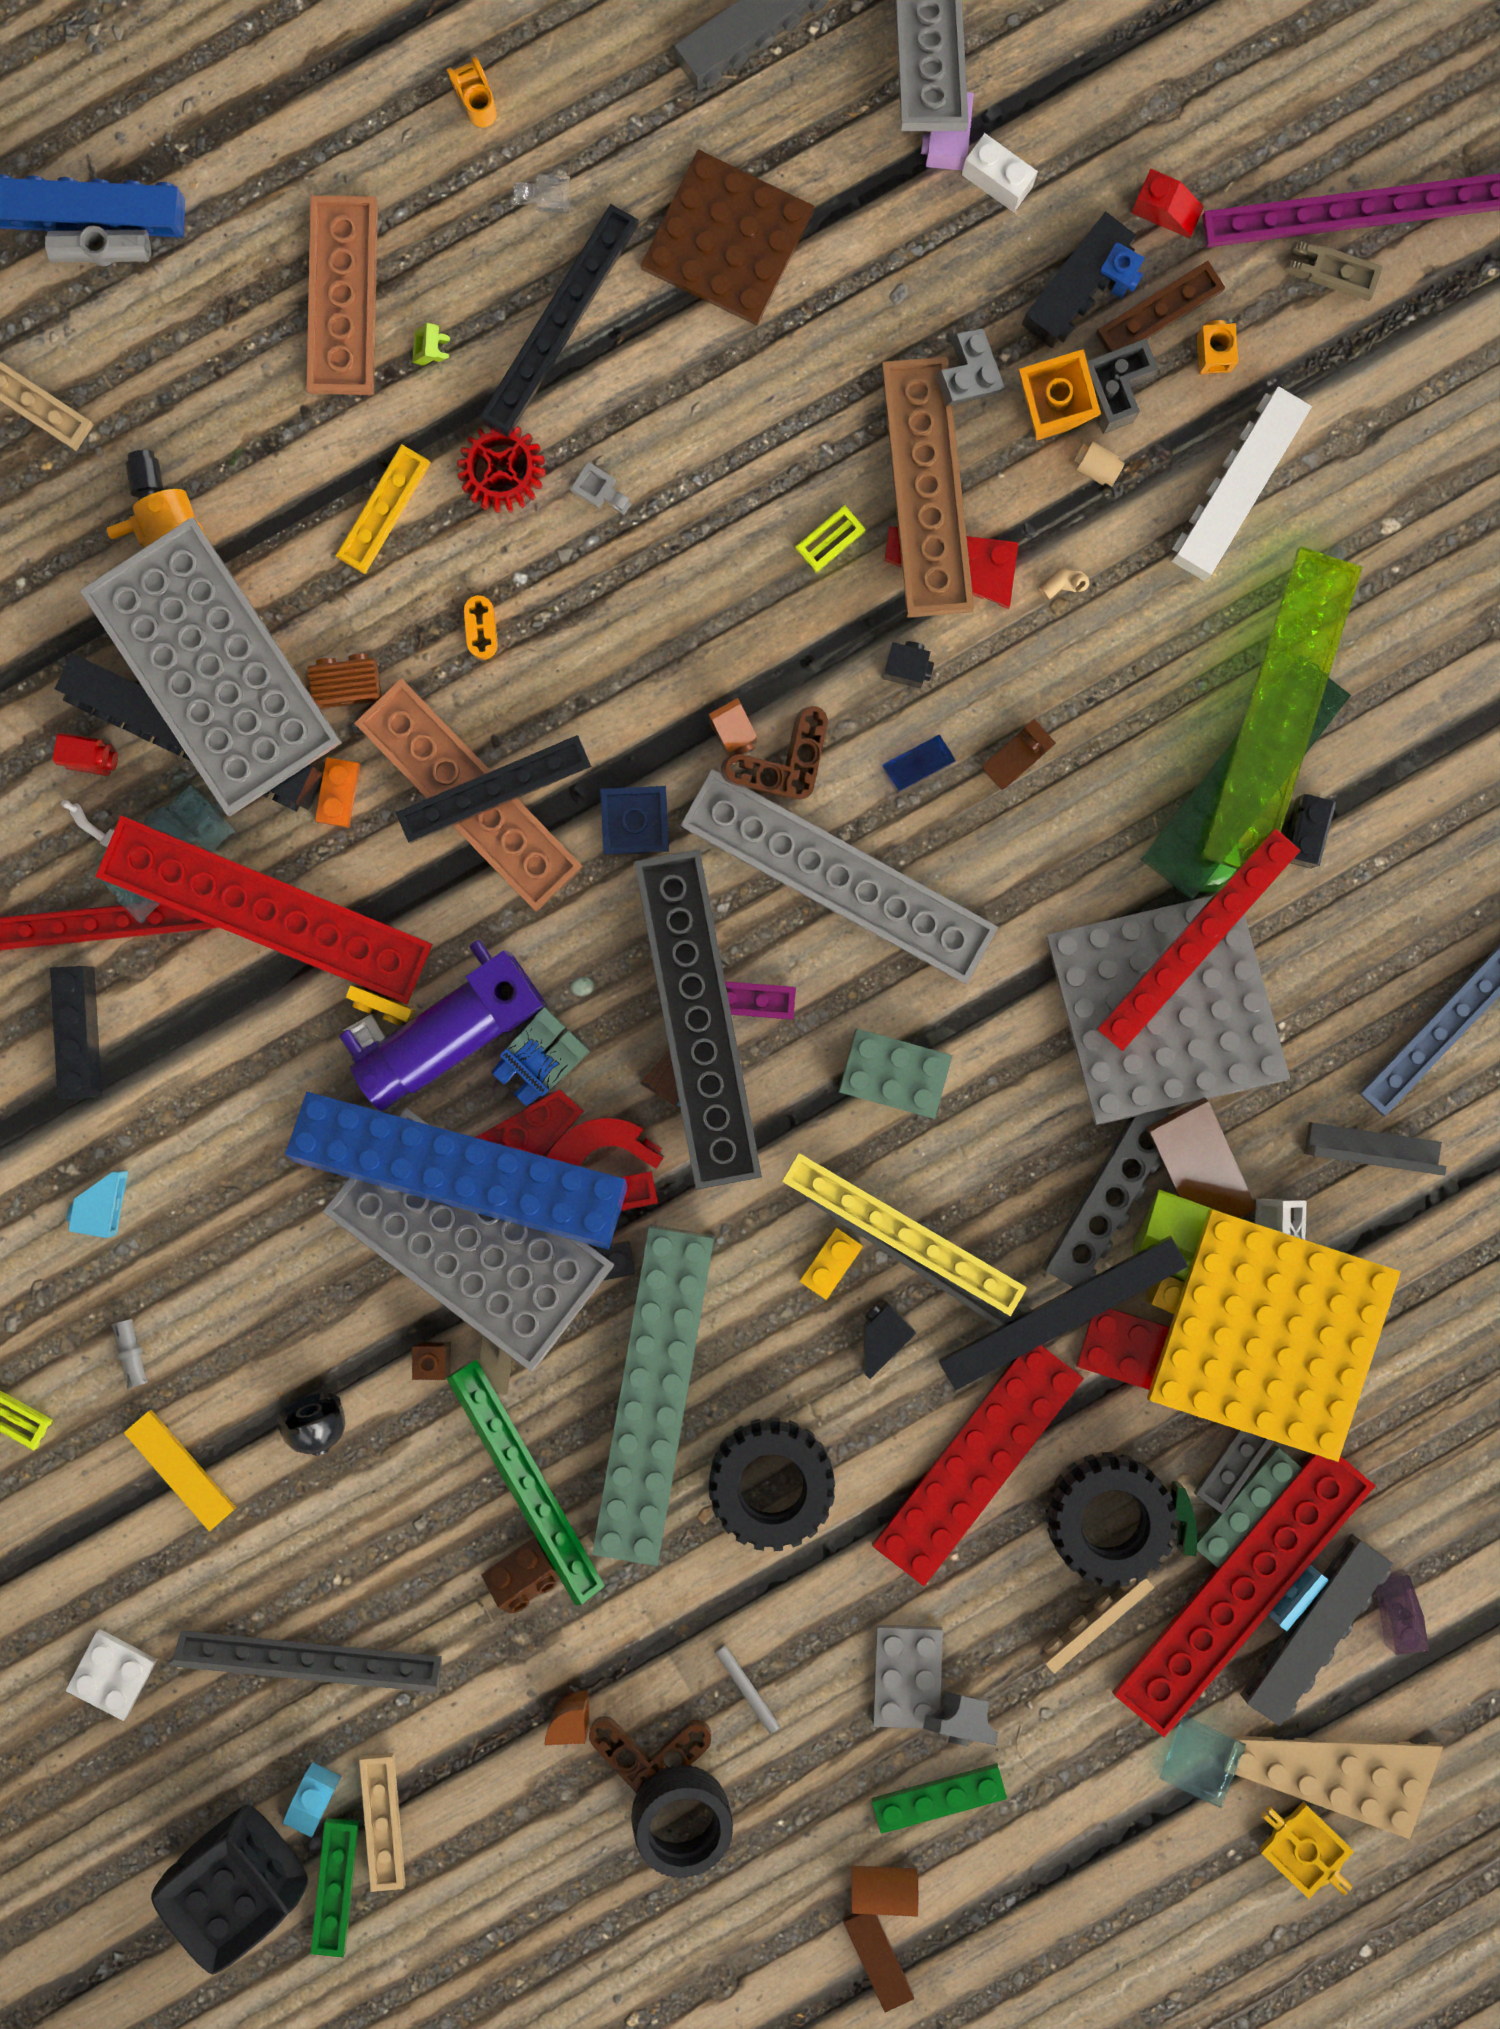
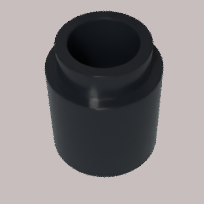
[125,450,164,500]

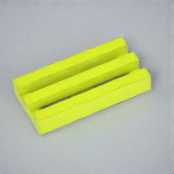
[795,505,866,573]
[0,1391,53,1450]

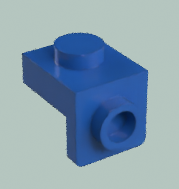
[1100,243,1145,299]

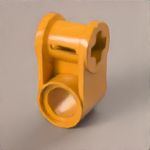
[446,56,497,128]

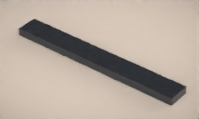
[479,204,639,438]
[939,1235,1188,1390]

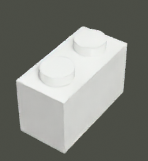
[962,133,1038,212]

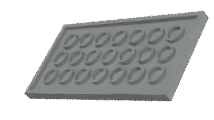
[80,517,342,816]
[323,1108,614,1373]

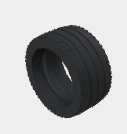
[631,1765,733,1878]

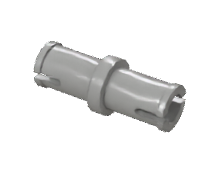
[111,1319,148,1388]

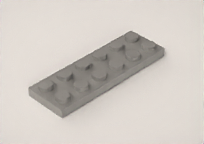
[895,0,969,131]

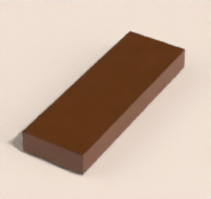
[843,1914,915,2013]

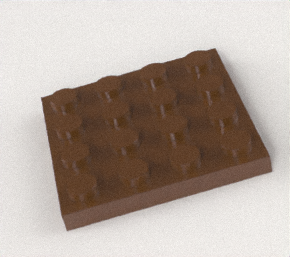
[641,149,815,326]

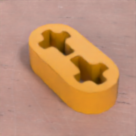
[464,595,498,660]

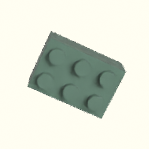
[838,1029,953,1119]

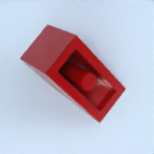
[1131,168,1204,239]

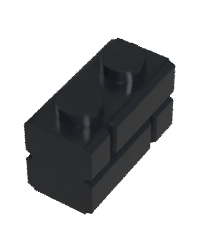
[1286,794,1336,869]

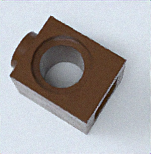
[412,1341,451,1380]

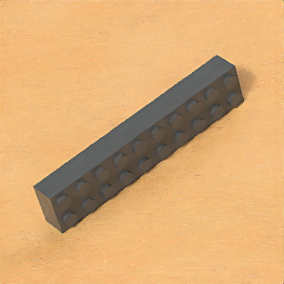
[634,849,762,1190]

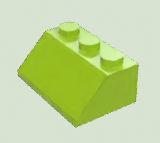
[1133,1189,1220,1280]

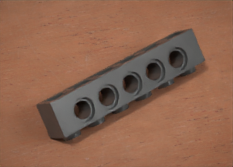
[1042,1110,1170,1287]

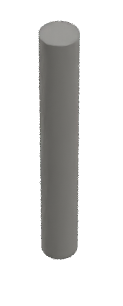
[714,1644,780,1734]

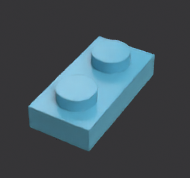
[1268,1564,1329,1631]

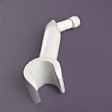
[61,800,114,847]

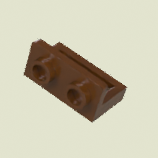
[481,1537,560,1614]

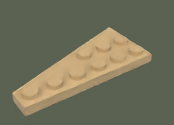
[1222,1736,1443,1839]

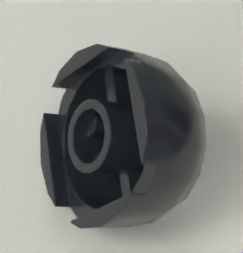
[276,1394,346,1456]

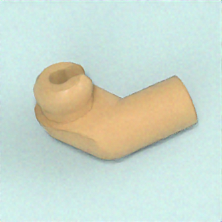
[1039,569,1089,600]

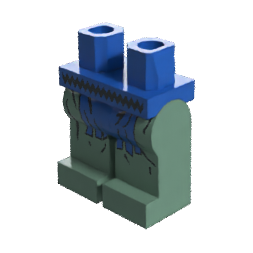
[492,1007,591,1106]

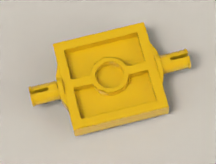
[1258,1801,1354,1899]

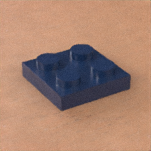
[600,786,669,855]

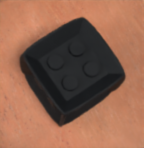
[151,1804,308,1975]

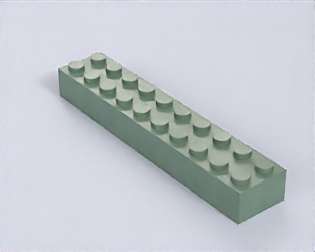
[592,1224,715,1566]

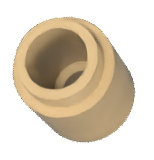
[1074,441,1125,486]

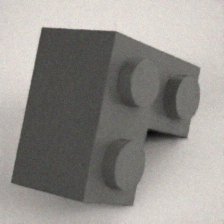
[1087,339,1158,434]

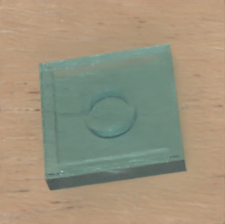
[1159,1715,1246,1808]

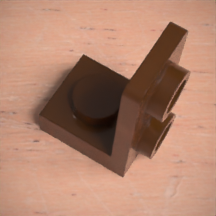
[982,719,1056,790]

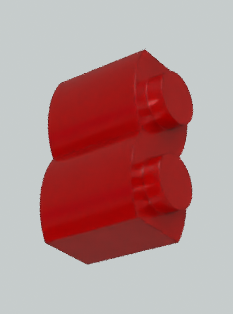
[52,732,118,776]

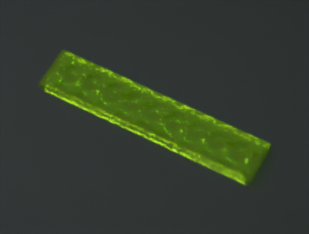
[1201,546,1363,869]

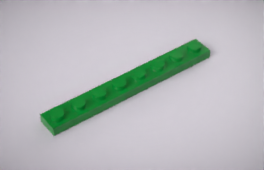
[446,1359,605,1606]

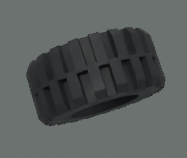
[709,1417,835,1552]
[1045,1452,1178,1587]

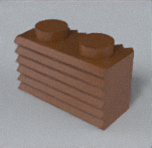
[308,653,382,709]

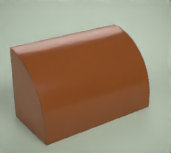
[545,1690,590,1746]
[850,1865,919,1917]

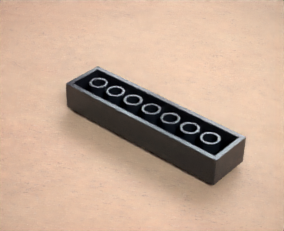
[55,653,323,812]

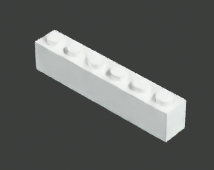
[1171,386,1312,581]

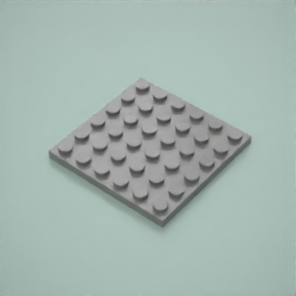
[1046,896,1290,1126]

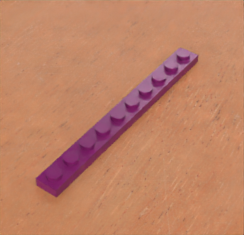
[1202,173,1500,248]

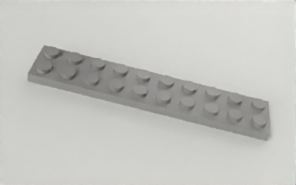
[680,769,998,985]

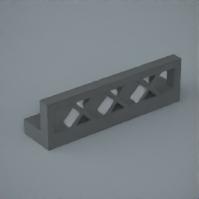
[1304,1122,1447,1176]

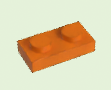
[315,757,361,828]

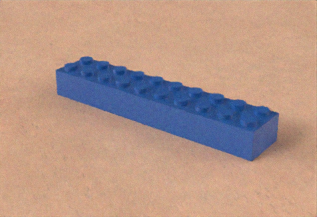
[285,1091,628,1250]

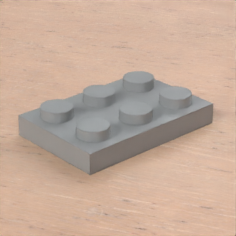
[873,1624,943,1728]

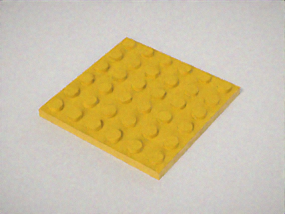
[1147,1208,1401,1462]

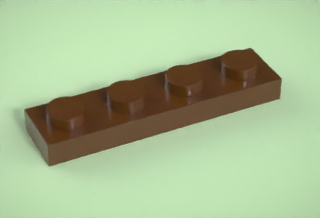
[1096,260,1225,353]

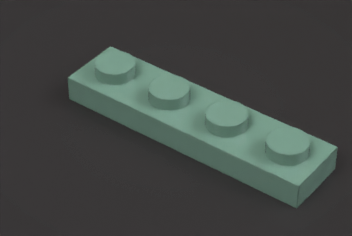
[1197,1446,1302,1568]

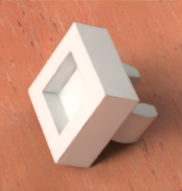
[343,1014,386,1050]

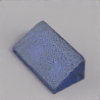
[882,735,956,794]

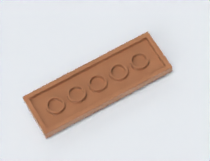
[307,195,378,395]

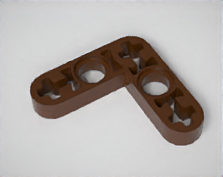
[721,706,828,800]
[589,1716,711,1794]

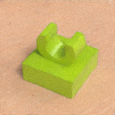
[412,323,450,366]

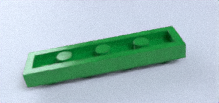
[871,1763,1007,1834]
[311,1818,360,1958]

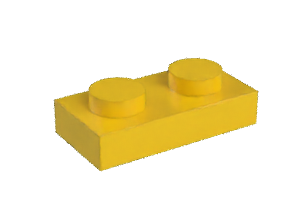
[346,985,416,1026]
[799,1227,863,1300]

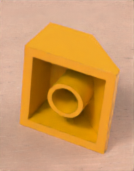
[1019,349,1101,441]

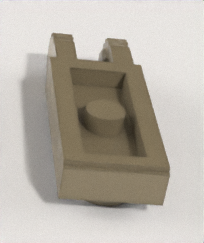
[1285,241,1383,301]

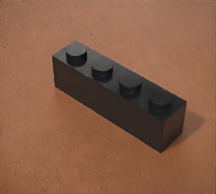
[1022,211,1136,348]
[50,966,102,1100]

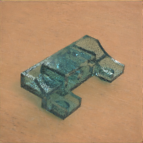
[100,785,236,923]

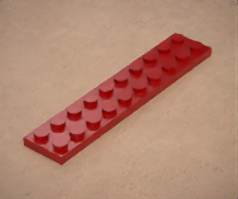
[95,815,433,1005]
[1112,1454,1376,1738]

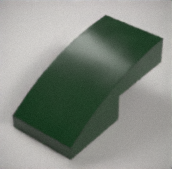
[1170,1481,1197,1556]

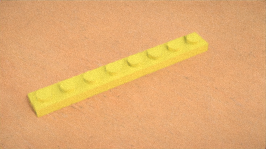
[782,1152,1027,1316]

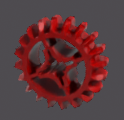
[457,426,546,513]

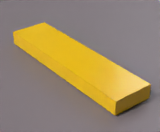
[335,444,431,574]
[124,1410,236,1532]

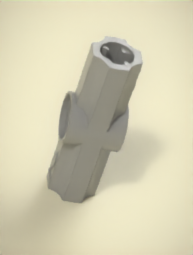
[45,226,151,266]

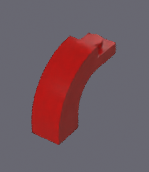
[546,1117,665,1169]

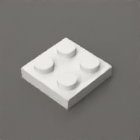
[66,1629,157,1721]

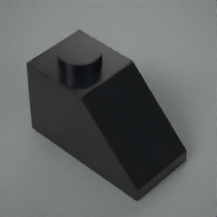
[863,1301,916,1379]

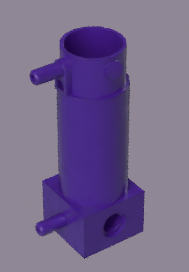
[339,940,548,1112]

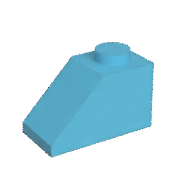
[66,1170,128,1238]
[283,1762,342,1838]

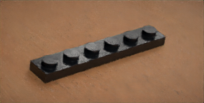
[395,735,592,844]

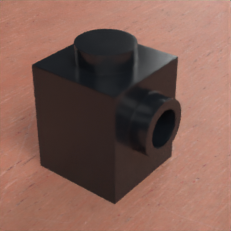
[883,641,934,689]

